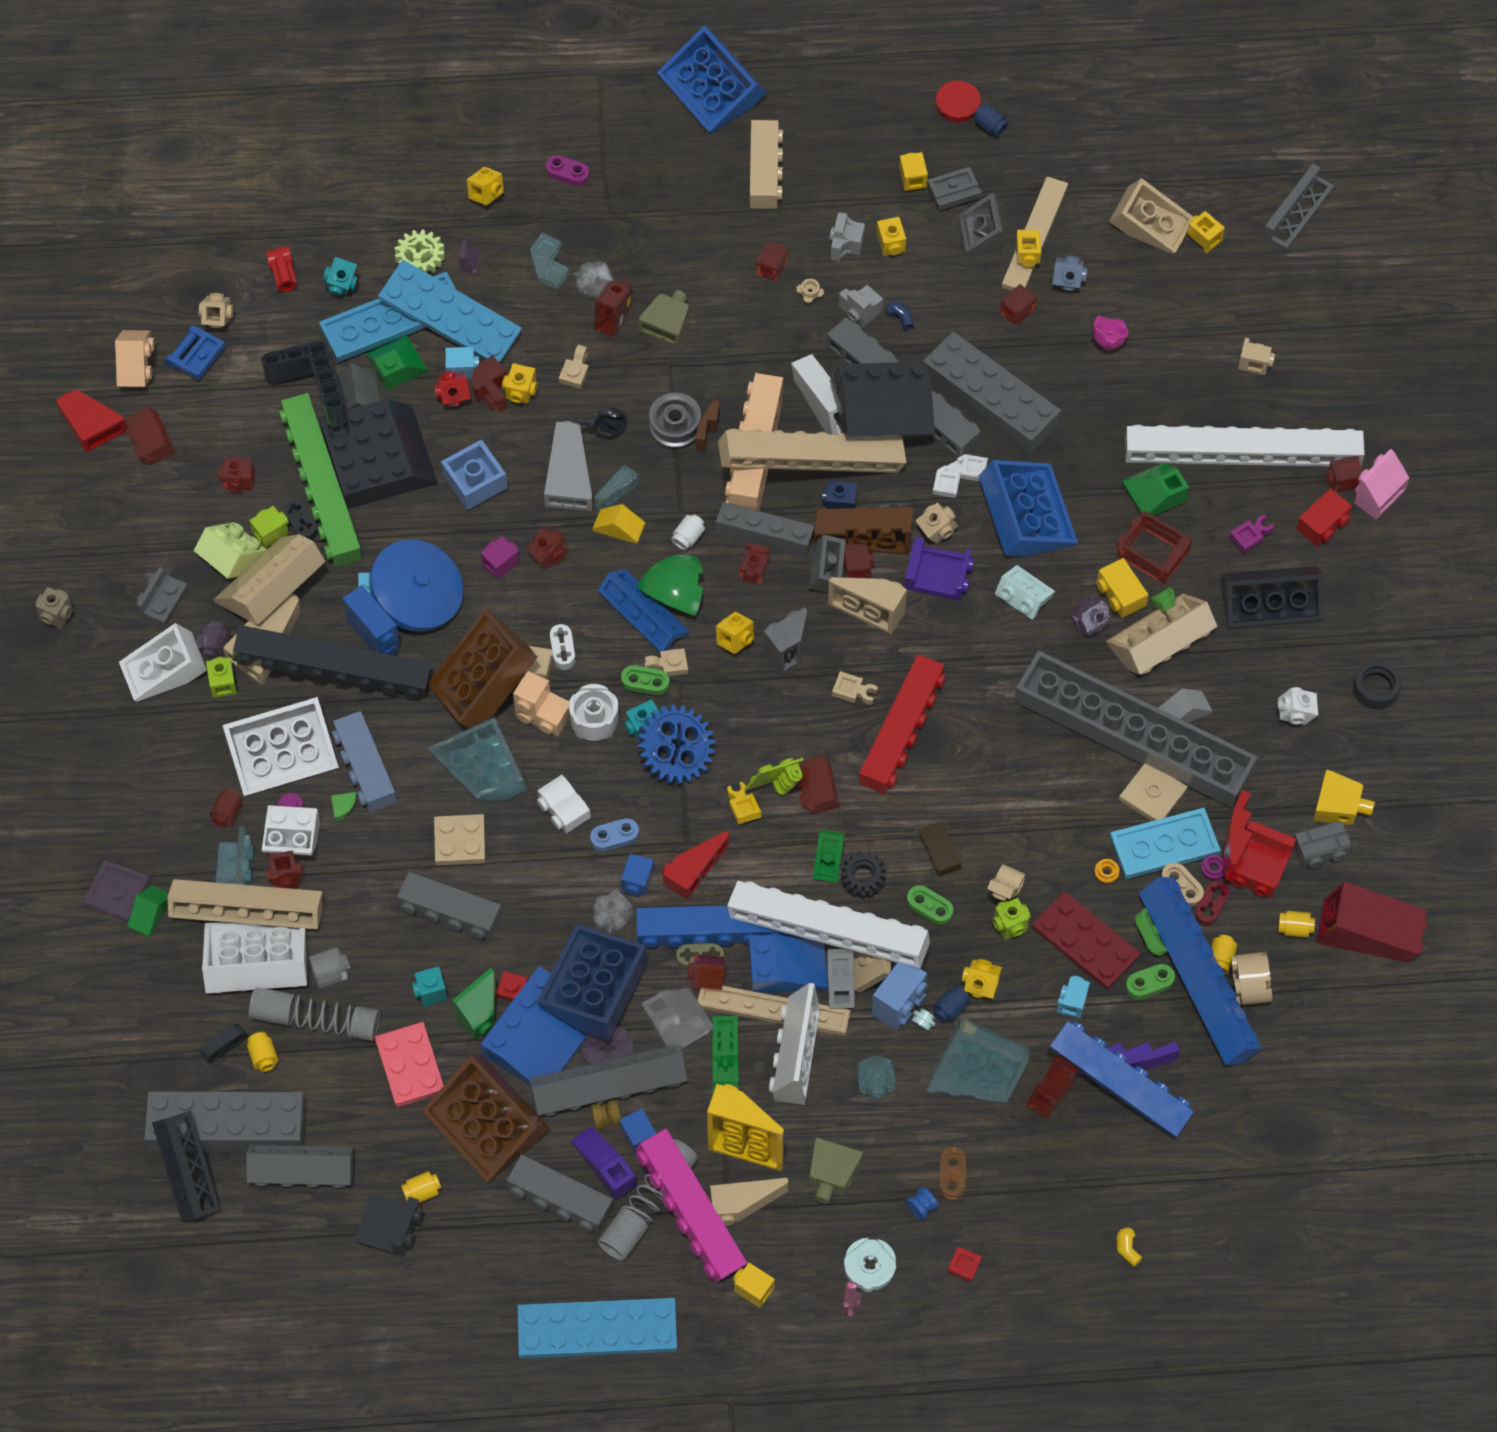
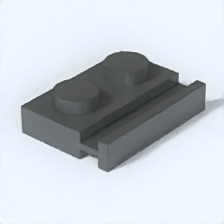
[927,167,982,211]

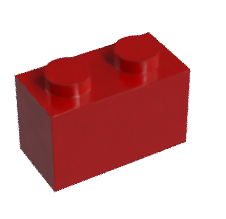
[1296,489,1352,547]

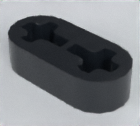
[284,500,317,540]
[200,1024,247,1063]

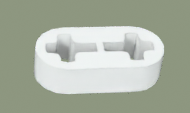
[550,624,575,670]

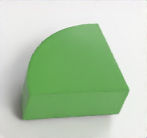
[1151,587,1176,612]
[331,792,357,821]

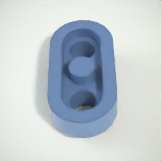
[590,818,639,852]

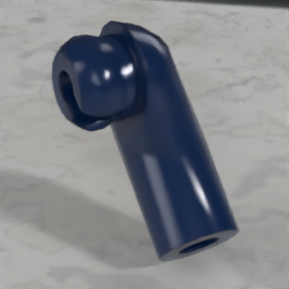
[886,301,915,330]

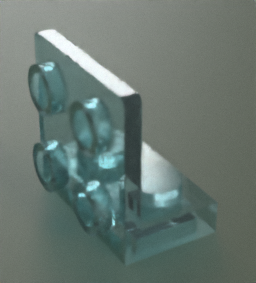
[216,826,254,885]

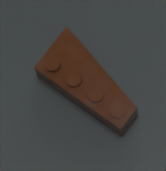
[814,507,913,556]

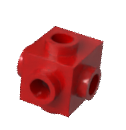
[434,371,471,406]

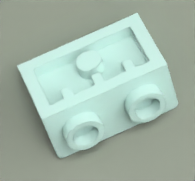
[995,565,1055,619]

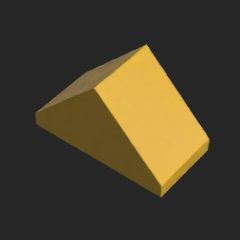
[593,504,645,544]

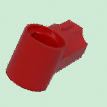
[266,246,297,293]

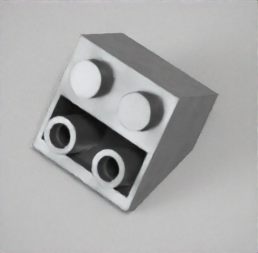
[764,607,807,675]

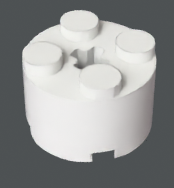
[569,684,619,741]

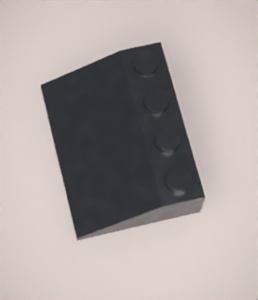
[830,361,935,439]

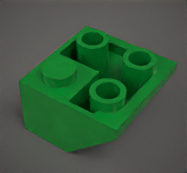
[1122,463,1189,519]

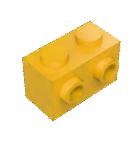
[1096,558,1148,618]

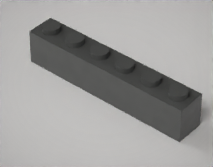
[529,1044,688,1116]

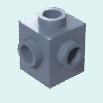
[1053,256,1087,290]

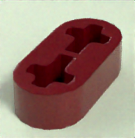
[1195,881,1229,927]

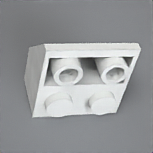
[262,805,320,855]

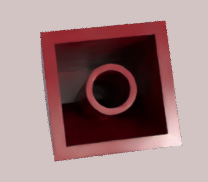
[1316,882,1427,963]

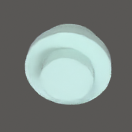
[911,1009,936,1031]

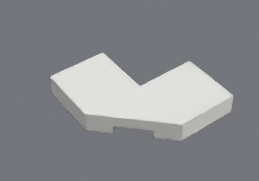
[933,454,988,498]

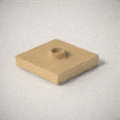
[1119,764,1188,821]
[853,951,891,993]

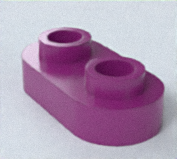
[546,155,590,186]

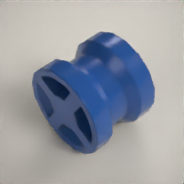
[906,1187,938,1220]

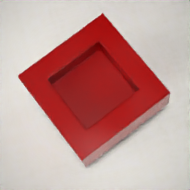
[496,971,528,1001]
[947,1247,982,1283]

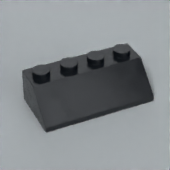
[1222,566,1324,628]

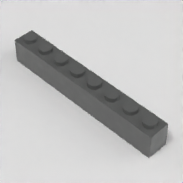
[826,317,981,458]

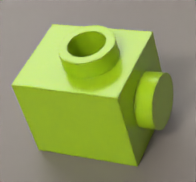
[249,506,289,548]
[206,657,237,698]

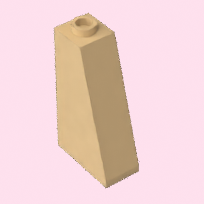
[223,593,301,685]

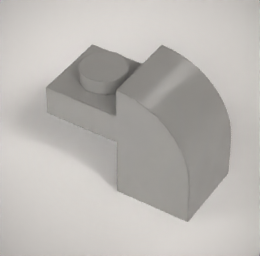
[827,949,854,1009]

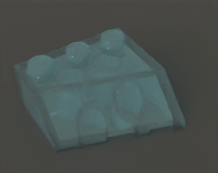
[428,717,527,800]
[926,1017,1030,1103]

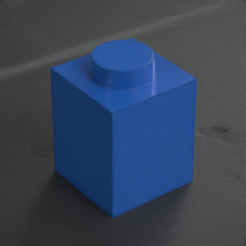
[621,854,654,896]
[620,1109,656,1155]

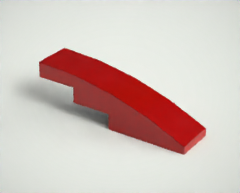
[1223,790,1253,881]

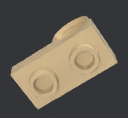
[987,864,1026,901]

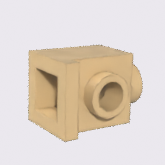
[1238,338,1275,375]

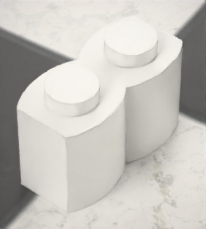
[537,775,591,834]

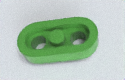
[621,665,670,695]
[907,886,953,925]
[1135,908,1168,956]
[1126,964,1175,1000]

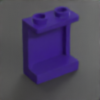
[905,537,975,601]

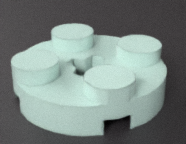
[844,1238,896,1292]

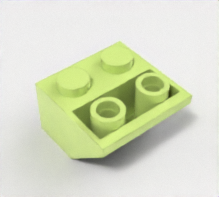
[194,522,267,579]

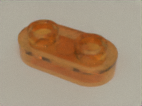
[939,1147,966,1199]

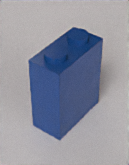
[342,585,400,655]

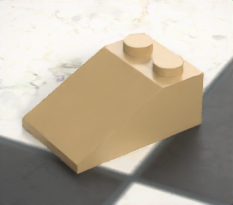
[1109,178,1193,254]
[828,577,907,635]

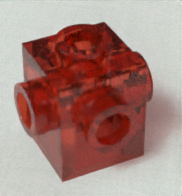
[218,456,255,492]
[525,527,569,568]
[265,850,303,889]

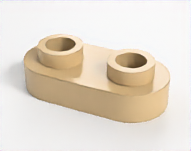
[1161,863,1204,907]

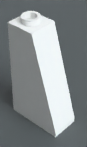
[791,354,844,435]

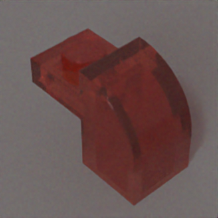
[472,355,507,413]
[1026,1055,1079,1118]

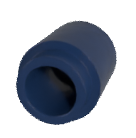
[974,104,1008,137]
[933,986,970,1023]

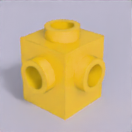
[467,167,504,205]
[502,363,538,404]
[716,612,754,654]
[962,959,1002,999]

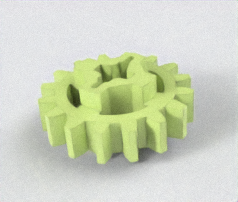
[395,230,445,273]

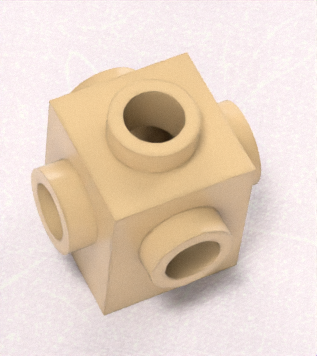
[199,293,234,328]
[915,503,958,544]

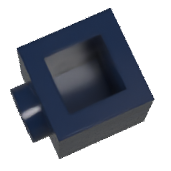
[822,481,857,509]

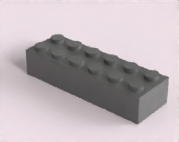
[923,332,1061,455]
[145,1092,305,1151]

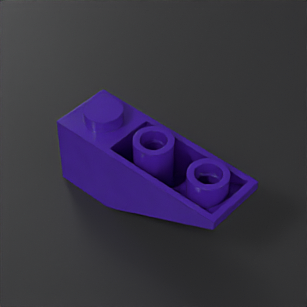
[571,1127,636,1201]

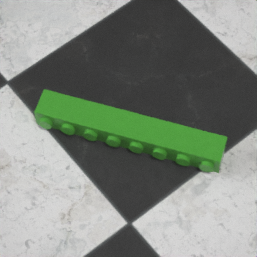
[279,393,362,568]

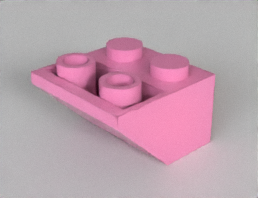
[1354,449,1409,520]

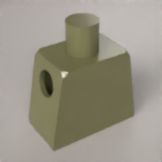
[639,290,690,348]
[809,1138,863,1204]

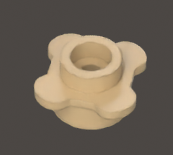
[797,279,824,303]

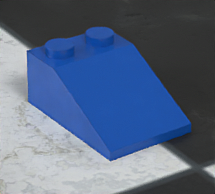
[749,935,828,994]

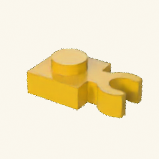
[727,782,761,824]

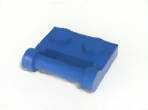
[164,325,226,380]

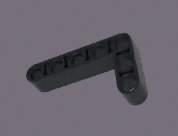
[261,341,348,427]

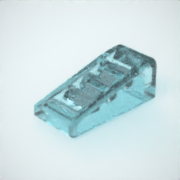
[595,465,639,511]

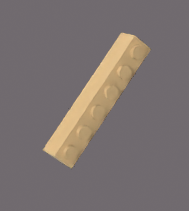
[168,879,323,929]

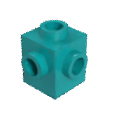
[323,257,357,296]

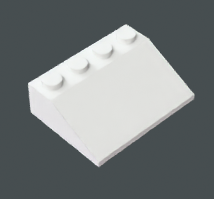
[222,697,339,796]
[202,922,307,993]
[769,983,820,1105]

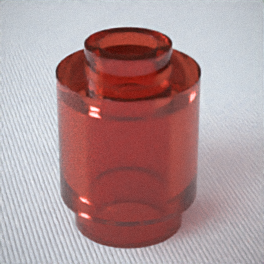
[209,789,242,827]

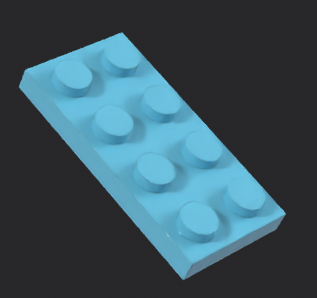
[1110,808,1221,880]

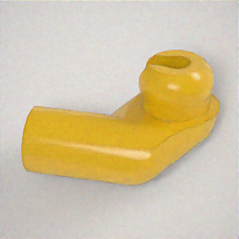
[1117,1227,1143,1267]

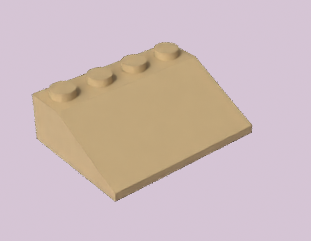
[213,534,325,625]

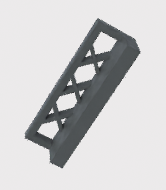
[1263,164,1334,251]

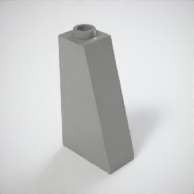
[544,421,593,511]

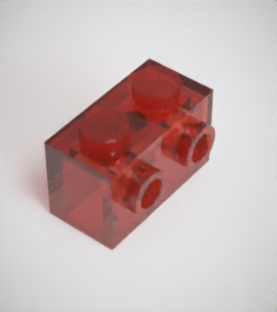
[125,406,175,465]
[797,754,840,815]

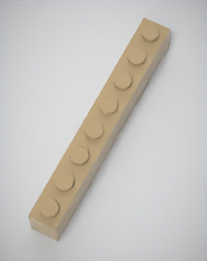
[718,429,906,473]

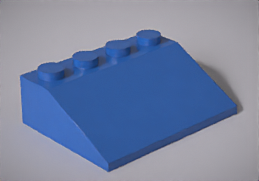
[657,25,767,133]
[979,460,1078,557]
[481,966,589,1086]

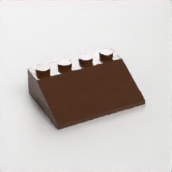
[427,608,538,733]
[421,1055,550,1183]

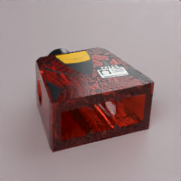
[594,280,633,338]

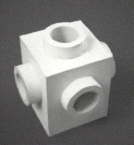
[1278,687,1318,725]

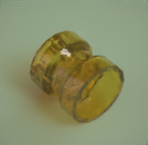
[591,1099,621,1130]

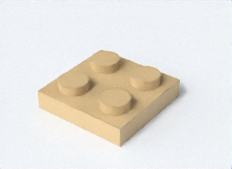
[434,814,485,866]

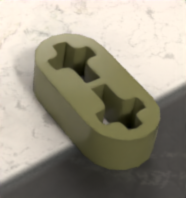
[676,943,724,970]

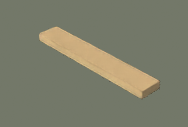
[1002,177,1068,295]
[697,982,850,1036]

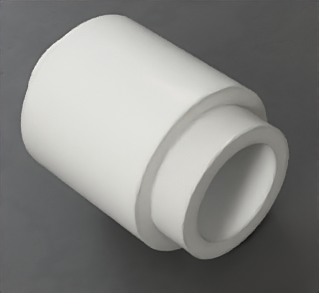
[671,514,705,551]

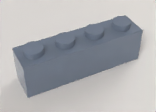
[331,711,397,813]

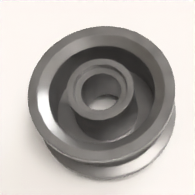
[649,393,701,448]

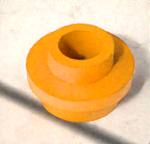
[1094,859,1120,883]

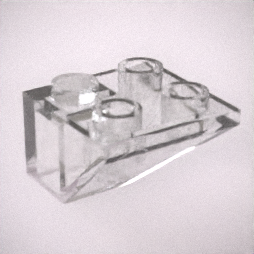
[641,988,715,1049]

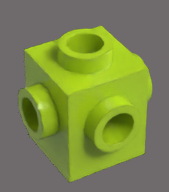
[992,898,1031,940]

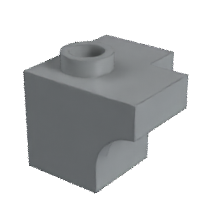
[830,212,865,261]
[839,285,883,327]

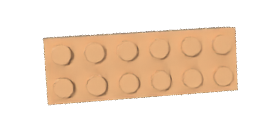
[725,373,783,511]

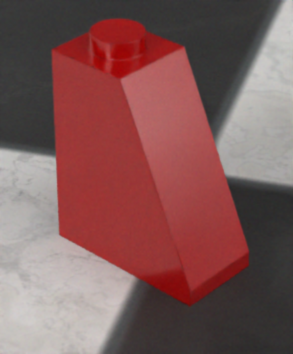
[56,389,127,453]

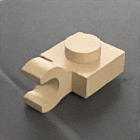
[559,345,589,389]
[644,648,688,676]

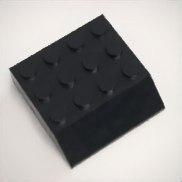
[319,399,438,509]

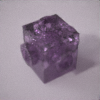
[1069,596,1112,635]

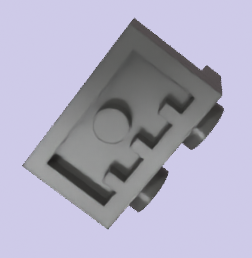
[136,567,188,627]

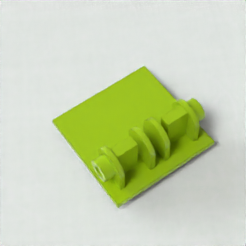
[744,758,803,795]

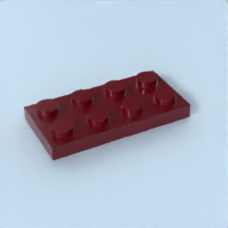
[1032,891,1141,991]

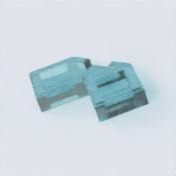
[530,232,570,289]

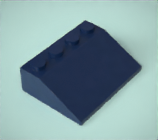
[537,924,647,1041]

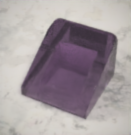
[459,239,481,273]

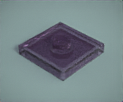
[83,860,150,922]

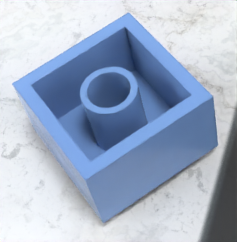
[441,439,508,510]
[871,963,928,1031]

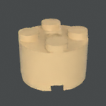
[1231,952,1273,1005]

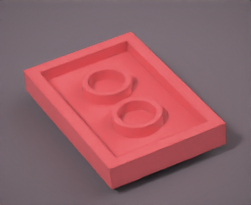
[375,1022,444,1108]

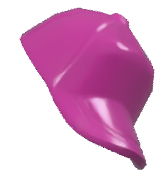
[1093,315,1129,351]

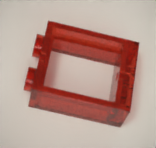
[1116,510,1193,584]

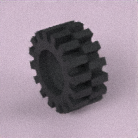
[841,850,886,899]

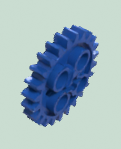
[636,704,715,785]

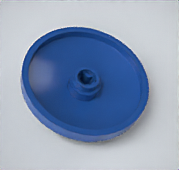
[369,539,463,632]

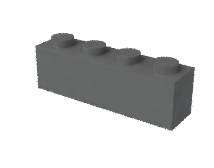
[716,502,814,559]
[397,872,502,940]
[246,1144,353,1188]
[507,1154,614,1234]

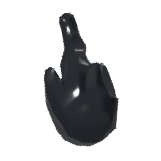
[576,408,627,437]

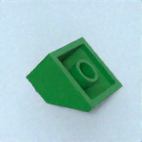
[365,335,428,391]
[453,968,497,1040]

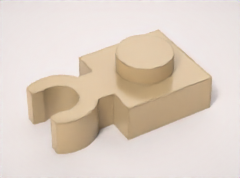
[832,671,878,705]

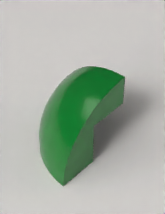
[637,555,703,616]

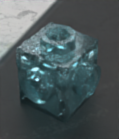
[857,1055,896,1098]

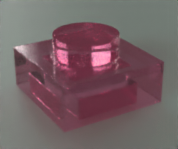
[843,1282,861,1317]

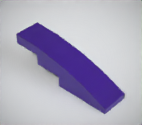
[1073,1041,1180,1076]

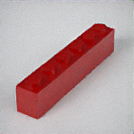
[859,654,947,795]

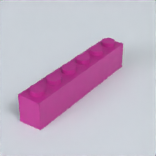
[635,1129,747,1283]

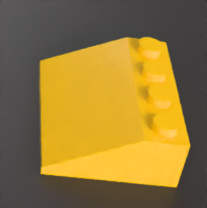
[707,1084,784,1172]

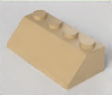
[1106,594,1217,675]

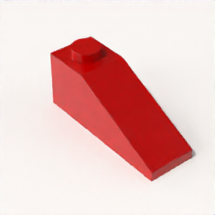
[662,831,730,900]

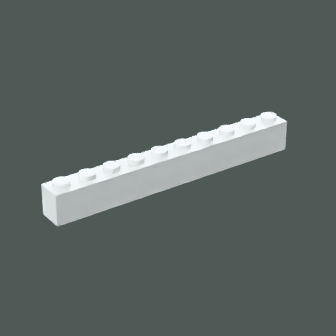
[1125,425,1364,467]

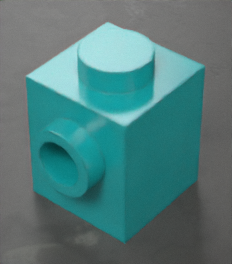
[624,700,664,742]
[412,966,448,1007]

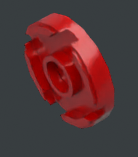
[936,81,981,122]

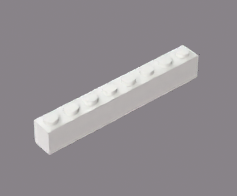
[727,881,930,968]

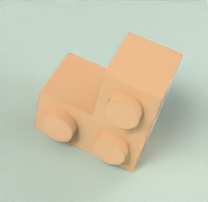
[115,330,155,387]
[513,671,570,736]

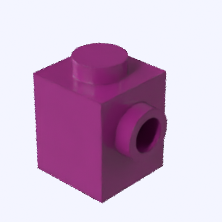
[481,536,519,580]

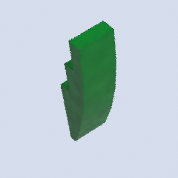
[712,1016,739,1094]

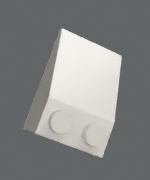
[119,623,207,702]

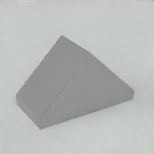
[1158,688,1212,723]

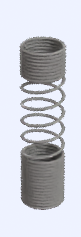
[249,987,380,1041]
[598,1139,698,1261]

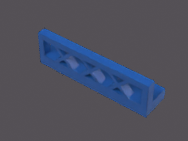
[598,569,689,651]

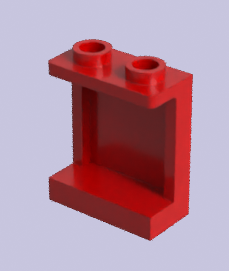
[1230,820,1296,898]

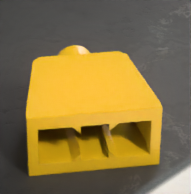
[1313,770,1375,825]

